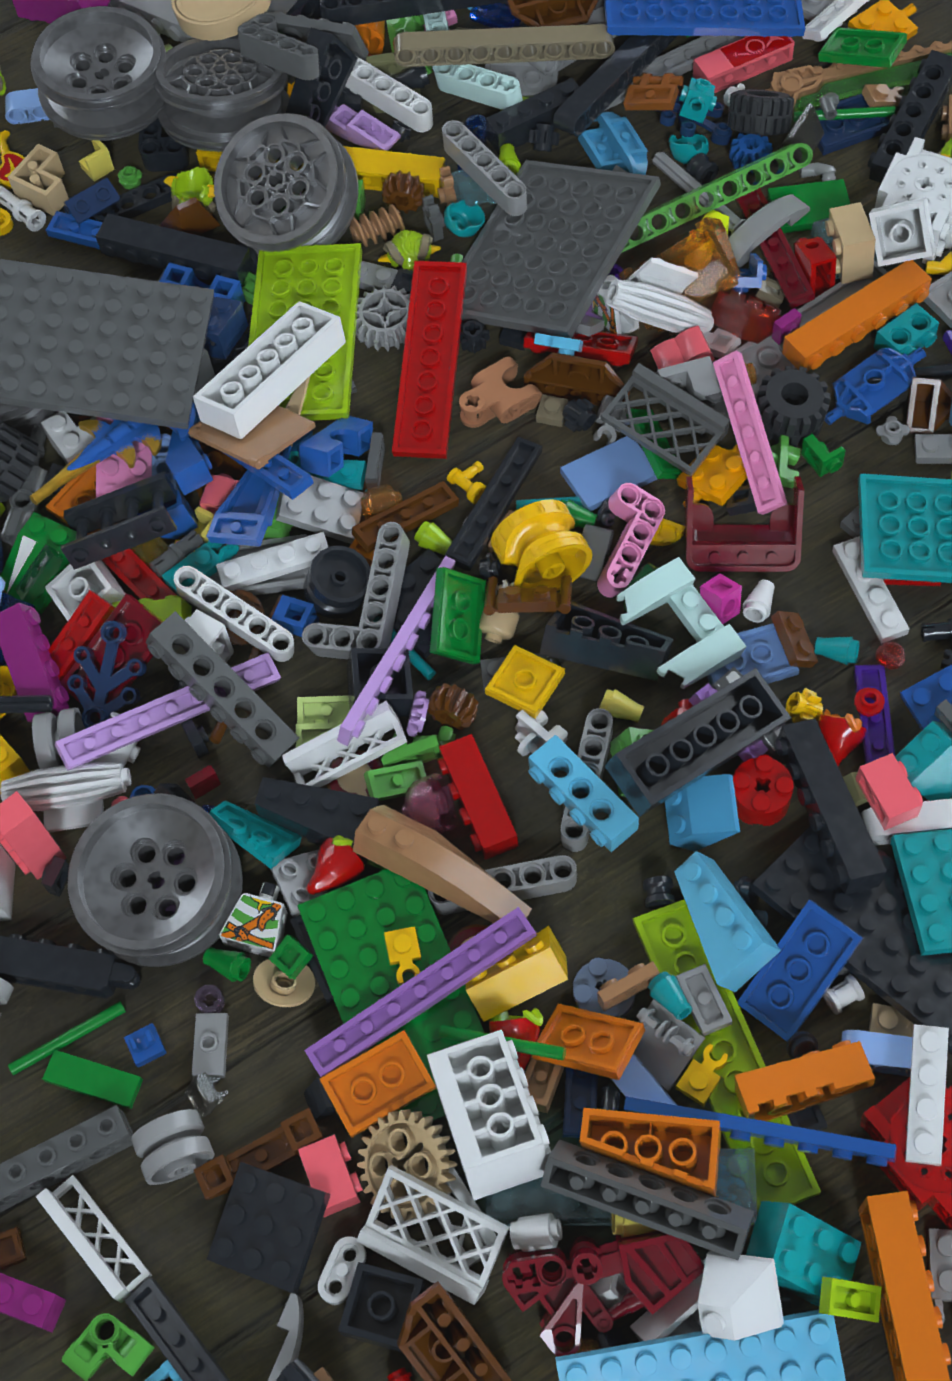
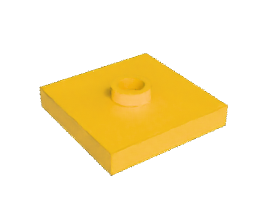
[485,645,565,719]

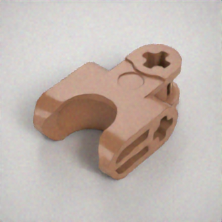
[459,356,542,428]

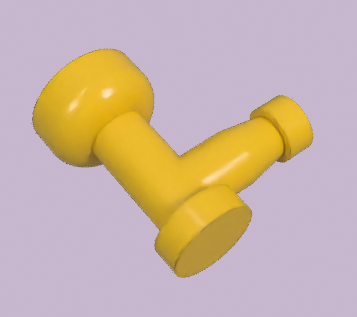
[447,461,487,504]

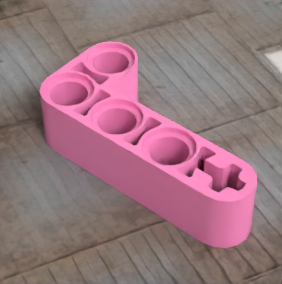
[597,483,665,597]

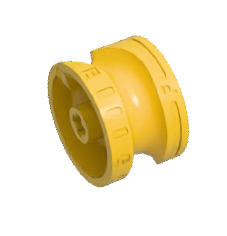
[491,499,593,591]

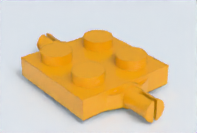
[847,0,918,40]
[677,444,747,508]

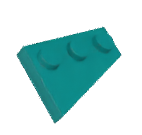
[210,800,302,869]

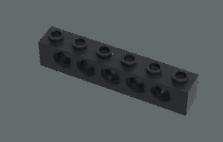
[867,50,952,183]

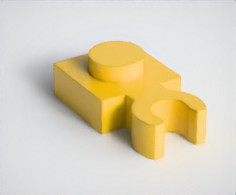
[384,926,421,986]
[676,1044,728,1107]

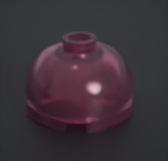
[402,773,456,834]

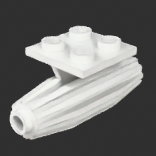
[606,257,714,335]
[0,762,131,833]

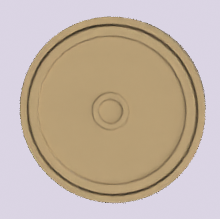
[171,0,271,41]

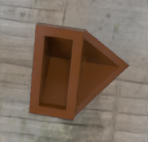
[159,197,220,236]
[905,377,952,434]

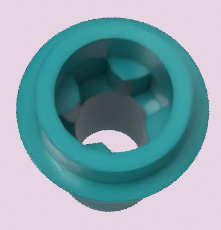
[815,637,860,665]
[648,972,693,1020]

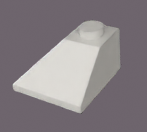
[697,1251,784,1341]

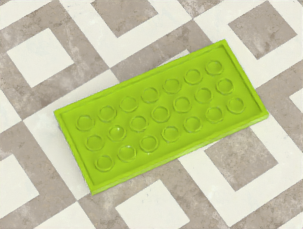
[248,243,362,421]

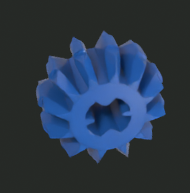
[729,133,773,175]

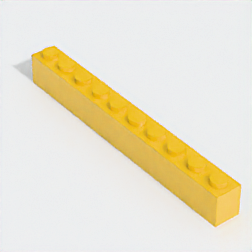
[196,146,446,198]

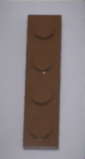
[352,481,459,553]

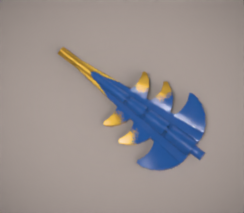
[29,403,197,505]

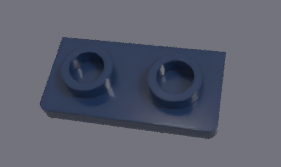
[64,178,120,224]

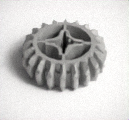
[356,285,410,351]

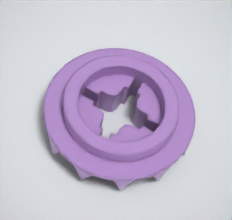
[406,691,429,738]

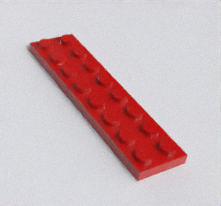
[392,261,467,459]

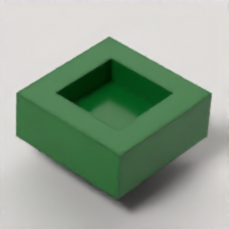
[269,934,314,980]

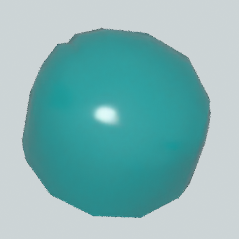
[669,134,709,164]
[444,200,485,238]

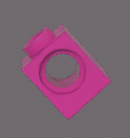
[700,573,742,624]

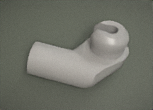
[799,162,836,182]

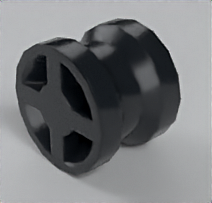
[686,153,719,186]
[643,876,676,910]

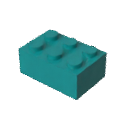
[746,1201,862,1306]

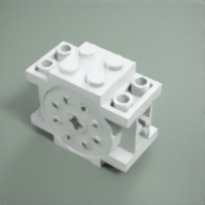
[875,137,952,264]

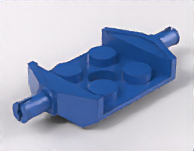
[824,347,926,425]

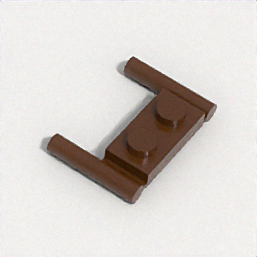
[483,575,572,616]

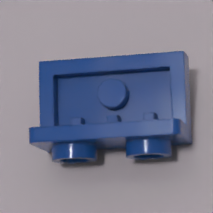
[722,253,767,292]

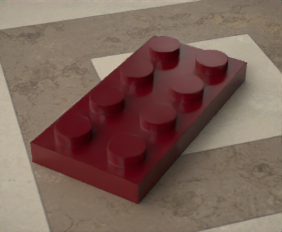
[60,594,163,719]

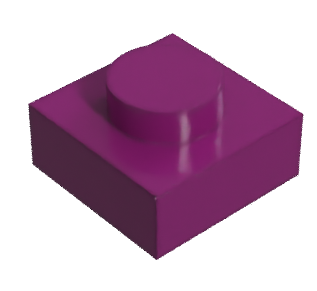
[772,308,802,345]

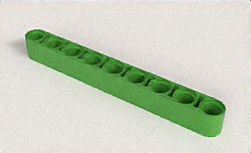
[621,143,813,253]

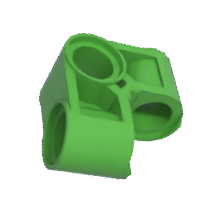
[62,1313,155,1381]

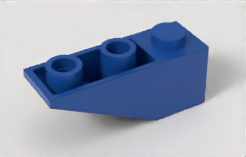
[165,430,213,496]

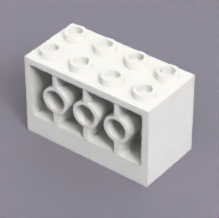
[427,1030,551,1200]

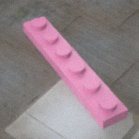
[713,351,788,515]

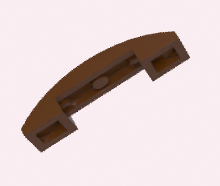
[193,1107,324,1200]

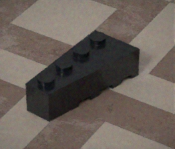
[286,27,358,128]
[539,602,674,681]
[254,777,380,867]

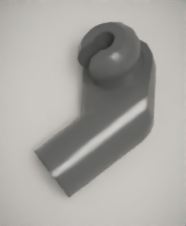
[819,92,839,120]

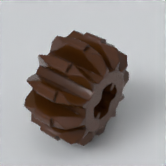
[382,170,425,214]
[427,683,479,730]

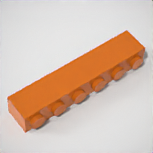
[782,260,932,372]

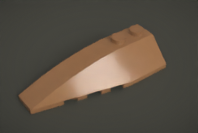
[353,805,532,923]

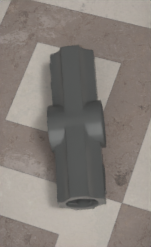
[1,466,49,546]

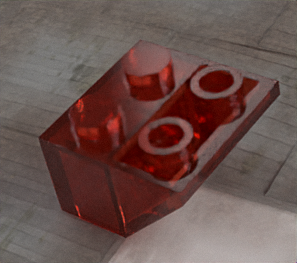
[711,289,782,344]

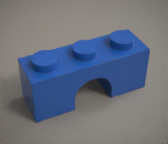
[159,262,245,304]
[299,416,373,478]

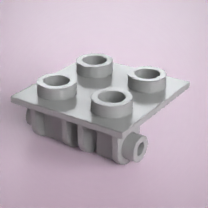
[271,850,341,918]
[634,999,705,1091]

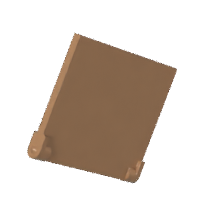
[188,406,316,469]

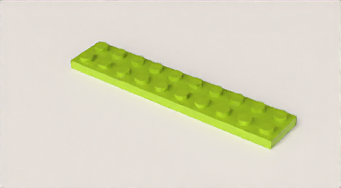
[633,899,821,1215]

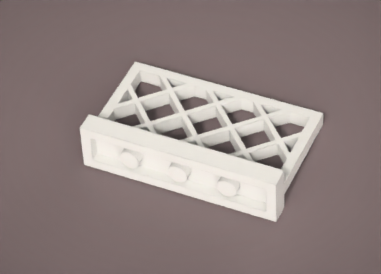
[356,1165,510,1305]

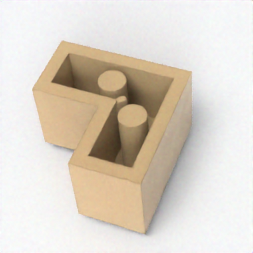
[8,144,69,216]
[825,202,876,284]

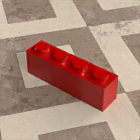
[436,734,518,860]

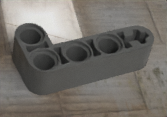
[238,13,320,80]

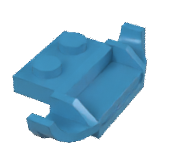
[578,111,648,175]

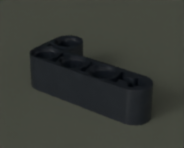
[138,118,190,172]

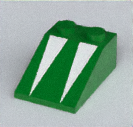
[1,512,76,615]

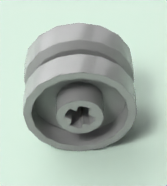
[32,707,86,769]
[131,1109,215,1185]

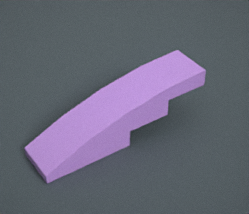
[325,104,401,151]

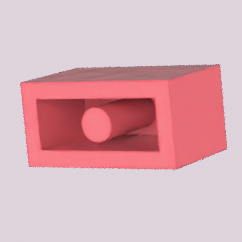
[855,753,923,830]
[298,1134,363,1217]

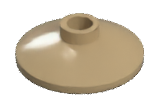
[253,959,315,1007]

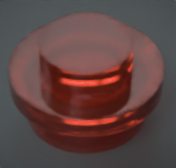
[875,642,905,669]

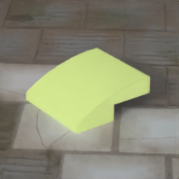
[296,695,350,748]

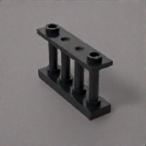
[61,471,177,570]

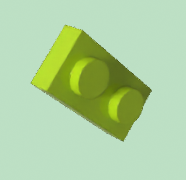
[819,1276,882,1323]

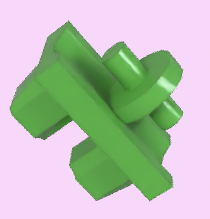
[770,435,800,488]

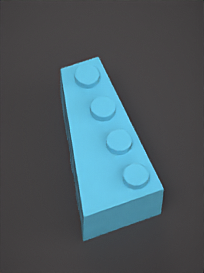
[674,851,781,992]

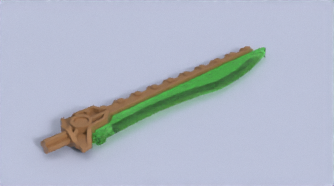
[766,40,952,111]

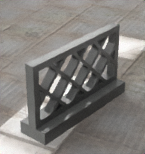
[600,363,730,476]

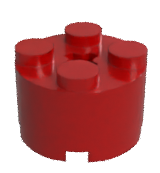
[733,755,794,826]

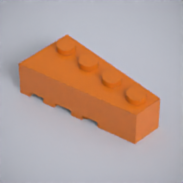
[735,1040,875,1121]
[580,1108,721,1197]

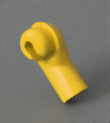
[925,251,952,275]

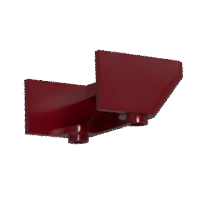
[685,476,804,572]

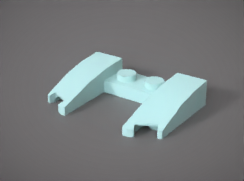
[616,557,747,689]

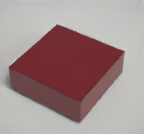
[185,765,221,799]

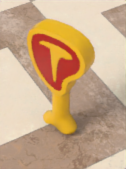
[0,130,25,189]

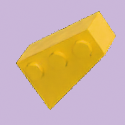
[465,926,568,1022]

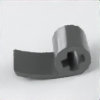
[580,524,614,582]

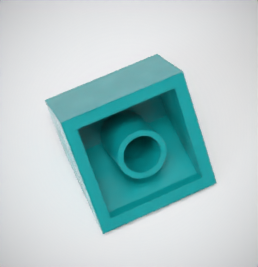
[895,721,952,801]

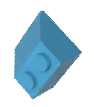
[665,774,740,851]

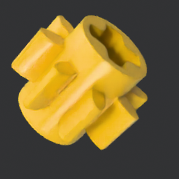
[786,688,823,723]

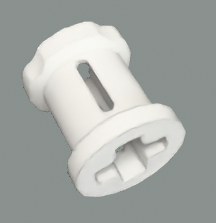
[823,974,865,1015]

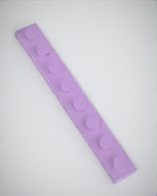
[337,556,456,746]
[54,652,281,771]

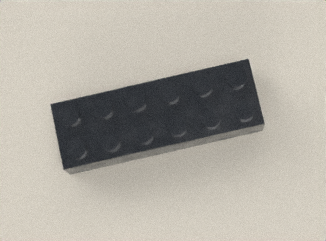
[605,668,791,817]

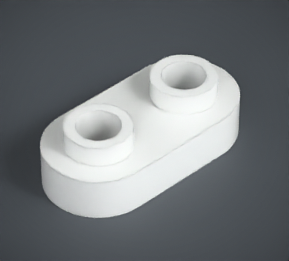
[318,1237,367,1305]

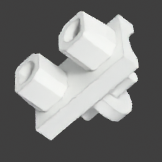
[515,710,568,756]

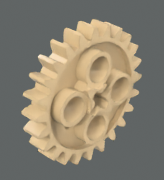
[357,1109,457,1221]

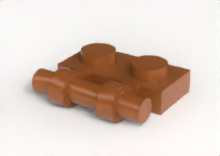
[623,73,683,110]

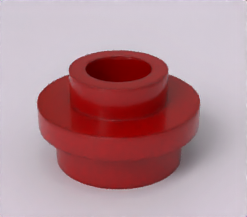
[854,687,885,717]

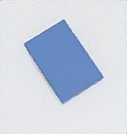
[560,436,658,512]
[707,623,799,686]

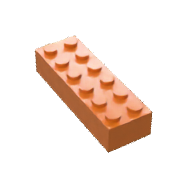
[858,1191,952,1381]

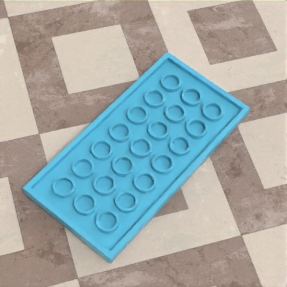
[555,1310,846,1381]

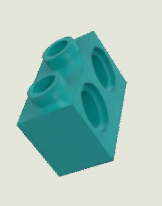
[874,303,939,356]

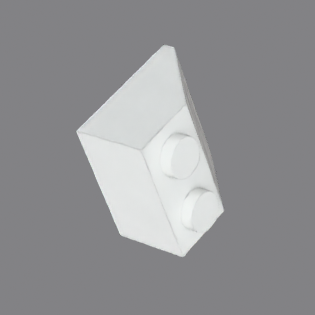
[45,560,126,621]

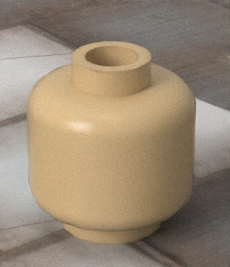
[479,612,520,644]

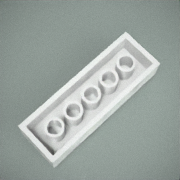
[193,301,346,439]

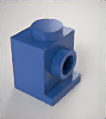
[271,595,319,637]

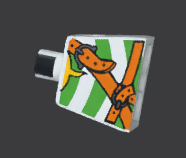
[592,275,639,335]
[219,882,287,958]

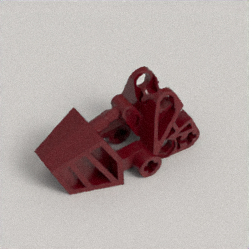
[502,1231,705,1357]

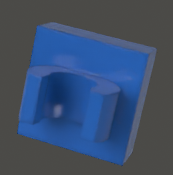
[124,1023,167,1068]

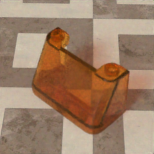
[619,217,741,332]

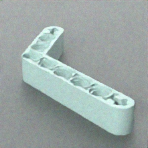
[423,11,523,110]

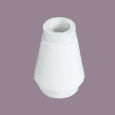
[743,580,775,623]

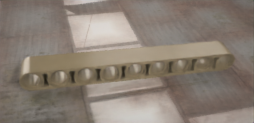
[393,24,615,67]

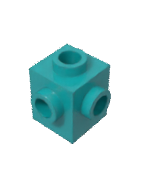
[679,78,717,124]

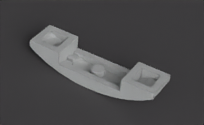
[715,194,810,269]
[268,1293,304,1381]

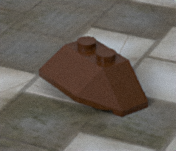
[507,0,599,27]
[524,353,630,406]
[397,1281,512,1381]

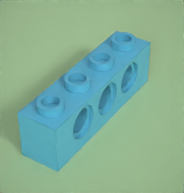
[528,735,639,852]

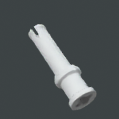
[0,185,46,232]

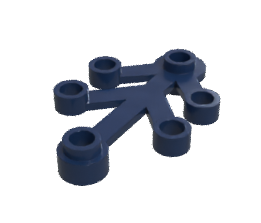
[654,96,732,145]
[67,621,147,728]

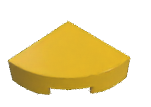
[650,518,686,546]

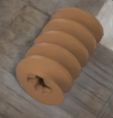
[350,204,405,247]

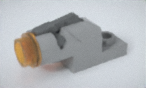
[657,356,757,403]

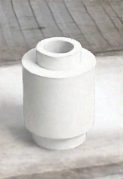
[510,1213,562,1252]

